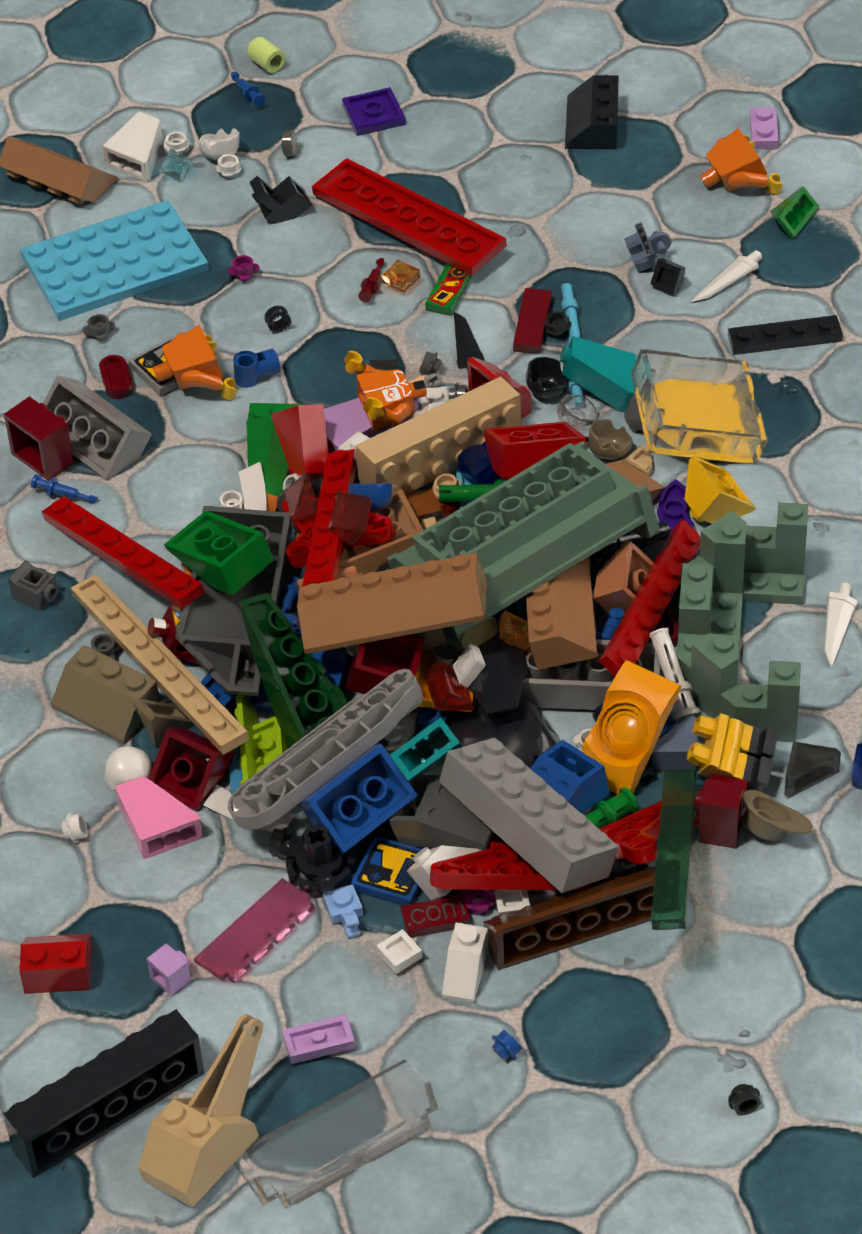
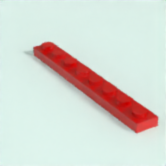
[302,449,357,587]
[41,496,205,609]
[599,519,700,677]

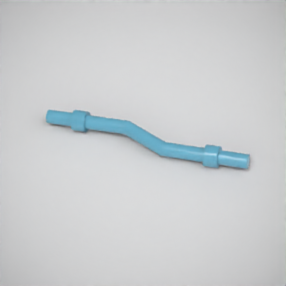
[561,283,585,409]

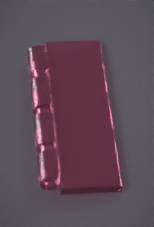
[194,878,315,983]

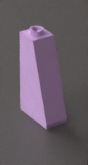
[324,398,420,454]

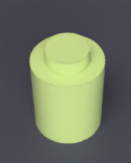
[247,37,286,73]

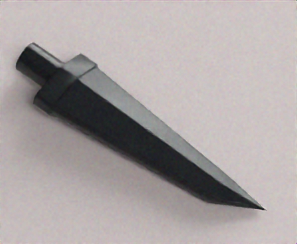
[453,311,484,372]

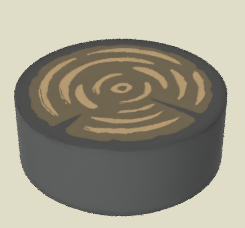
[282,130,297,157]

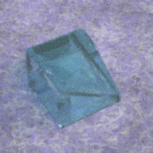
[159,149,193,182]

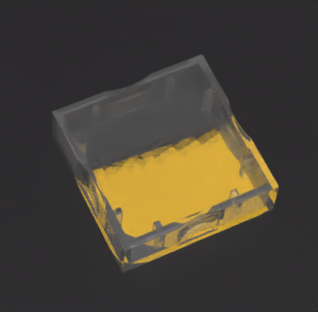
[631,349,767,464]

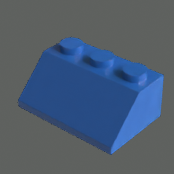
[299,744,418,853]

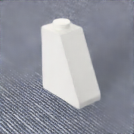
[103,111,163,183]

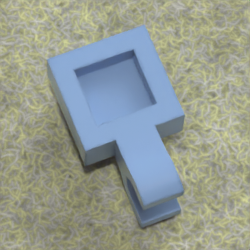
[322,884,363,939]

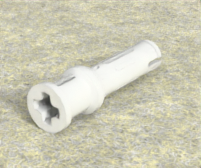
[649,628,701,722]

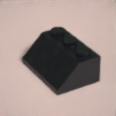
[565,75,619,150]

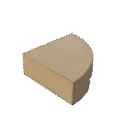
[624,444,653,476]

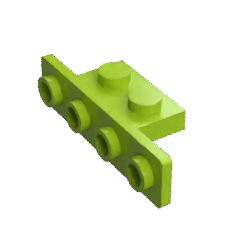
[235,695,288,785]

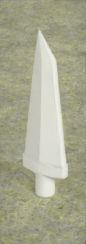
[691,250,762,302]
[824,583,857,668]

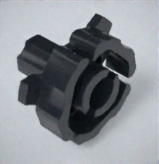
[278,825,356,898]

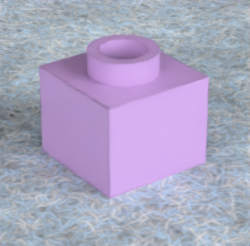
[147,943,191,996]

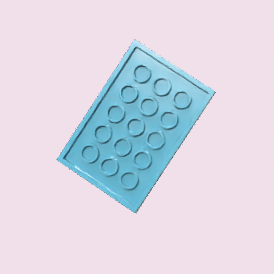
[20,200,209,321]

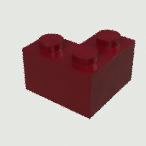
[694,774,748,849]

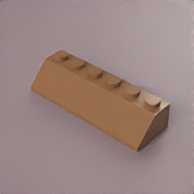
[297,553,487,654]
[526,557,598,670]

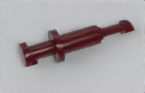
[358,258,385,302]

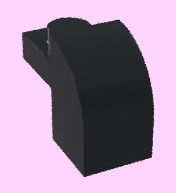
[250,176,312,223]

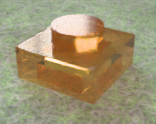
[382,260,420,293]
[499,611,530,650]

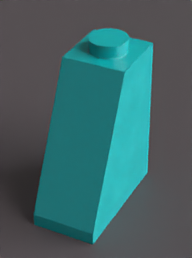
[560,336,636,412]
[390,717,463,781]

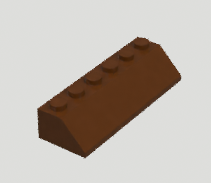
[483,863,680,971]

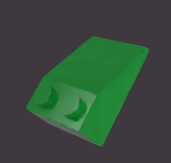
[164,510,274,595]

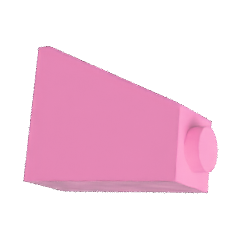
[115,776,203,859]

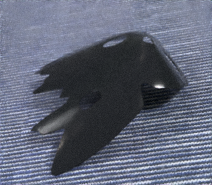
[445,696,560,768]

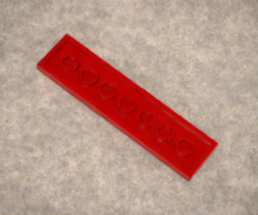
[312,158,507,276]

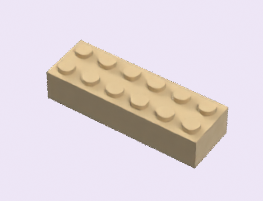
[356,377,522,494]

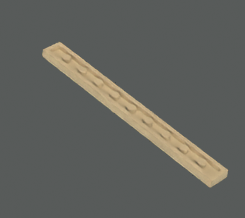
[71,574,250,755]

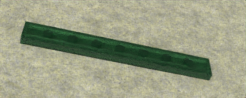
[651,768,697,930]

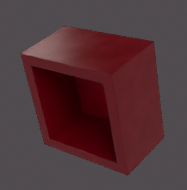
[4,396,74,481]
[345,634,424,694]

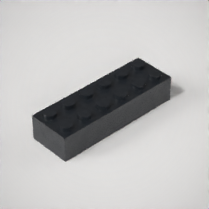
[3,1009,205,1178]

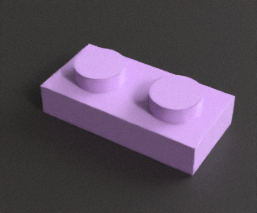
[750,107,778,149]
[282,1014,355,1064]

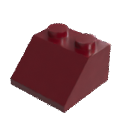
[149,728,235,810]

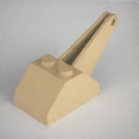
[138,1014,263,1208]

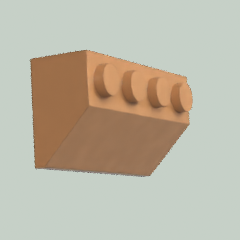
[0,136,118,205]

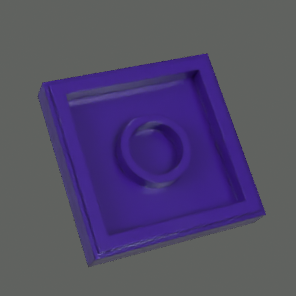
[342,87,406,136]

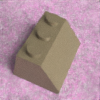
[51,645,160,744]

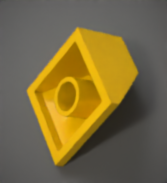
[684,456,756,524]

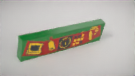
[425,263,472,315]

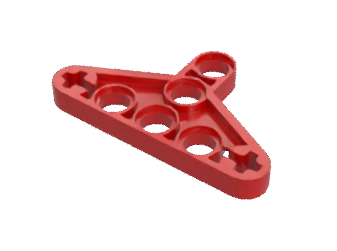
[282,495,395,568]
[599,797,687,864]
[430,832,587,890]

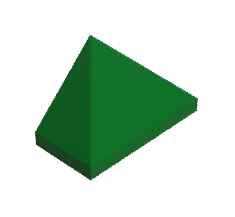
[770,186,819,239]

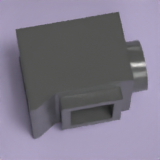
[8,560,58,611]

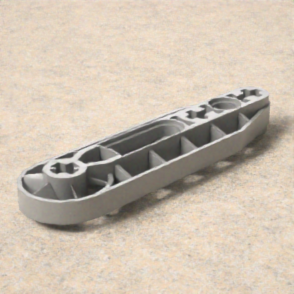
[228,669,423,829]

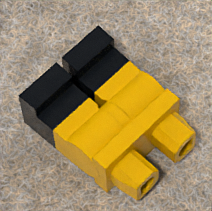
[686,713,779,791]

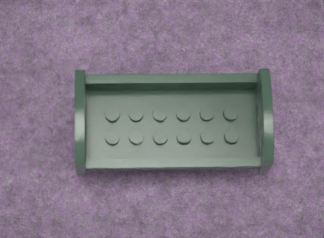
[387,441,660,653]

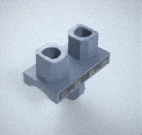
[624,222,671,273]

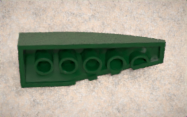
[239,593,348,748]

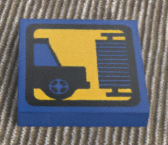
[351,836,422,905]

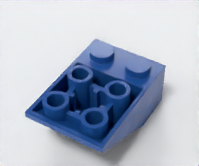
[530,740,610,814]

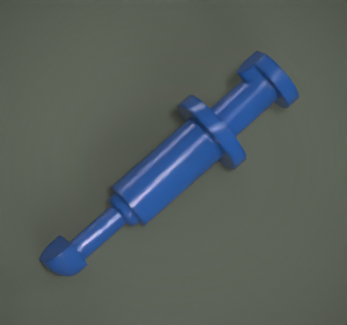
[231,72,265,107]
[31,474,98,504]
[279,577,300,614]

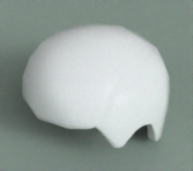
[199,129,239,160]
[104,746,152,790]

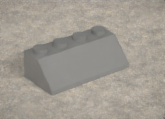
[43,375,152,480]

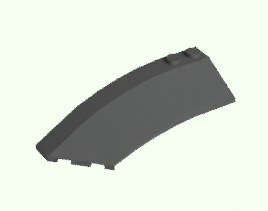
[175,506,292,696]

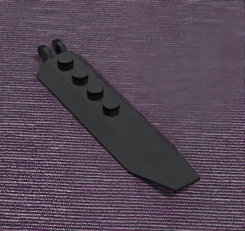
[469,602,528,716]

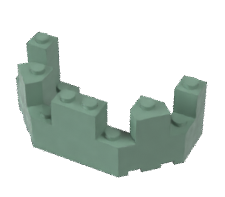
[677,502,808,743]

